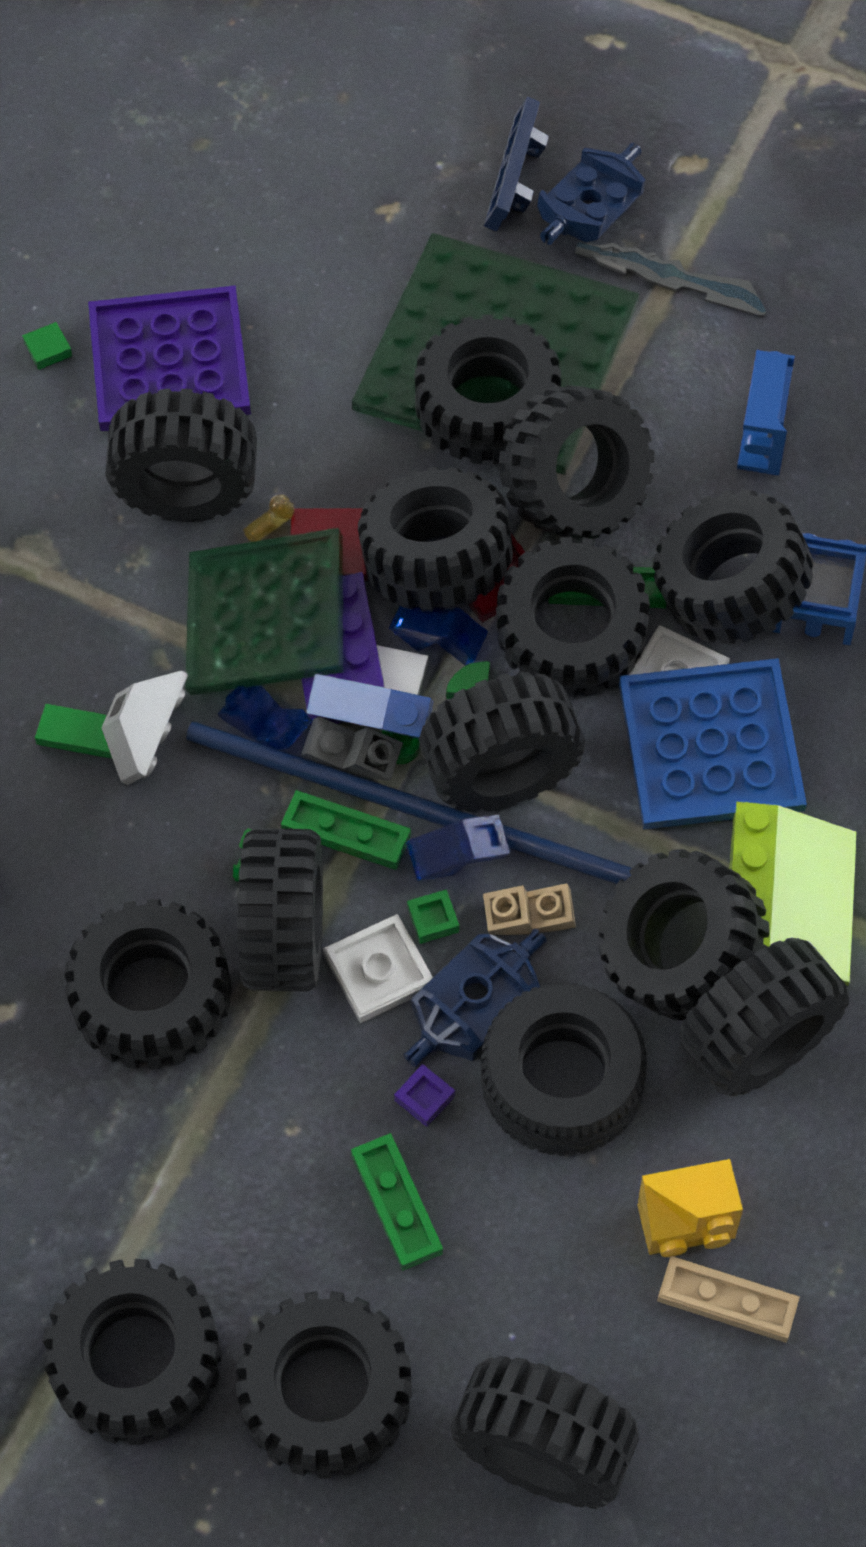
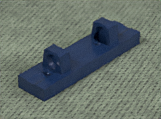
[484,96,549,232]

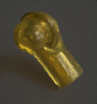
[243,494,294,544]

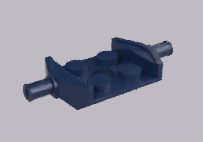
[537,143,645,245]
[403,929,547,1067]

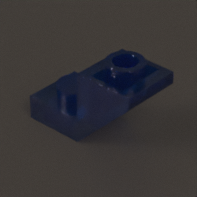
[389,606,489,666]
[218,686,312,749]
[406,814,510,881]

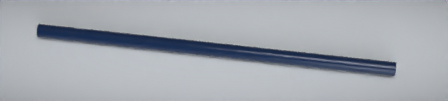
[186,721,632,884]

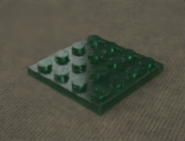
[185,528,343,695]

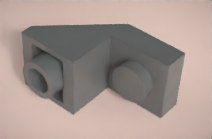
[301,716,403,781]

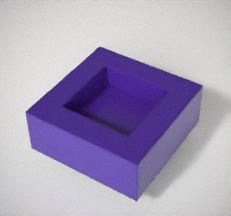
[394,1064,455,1127]

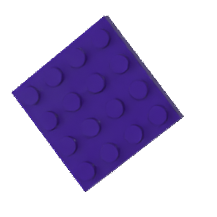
[88,285,251,431]

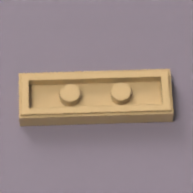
[657,1256,800,1343]

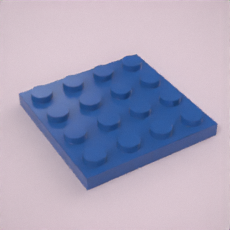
[619,658,807,830]

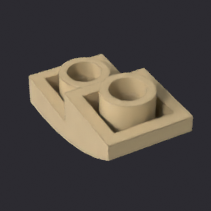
[483,883,576,935]

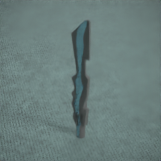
[575,240,766,317]

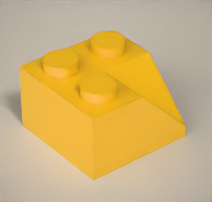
[637,1159,743,1257]

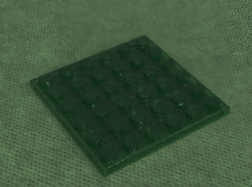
[352,233,639,475]

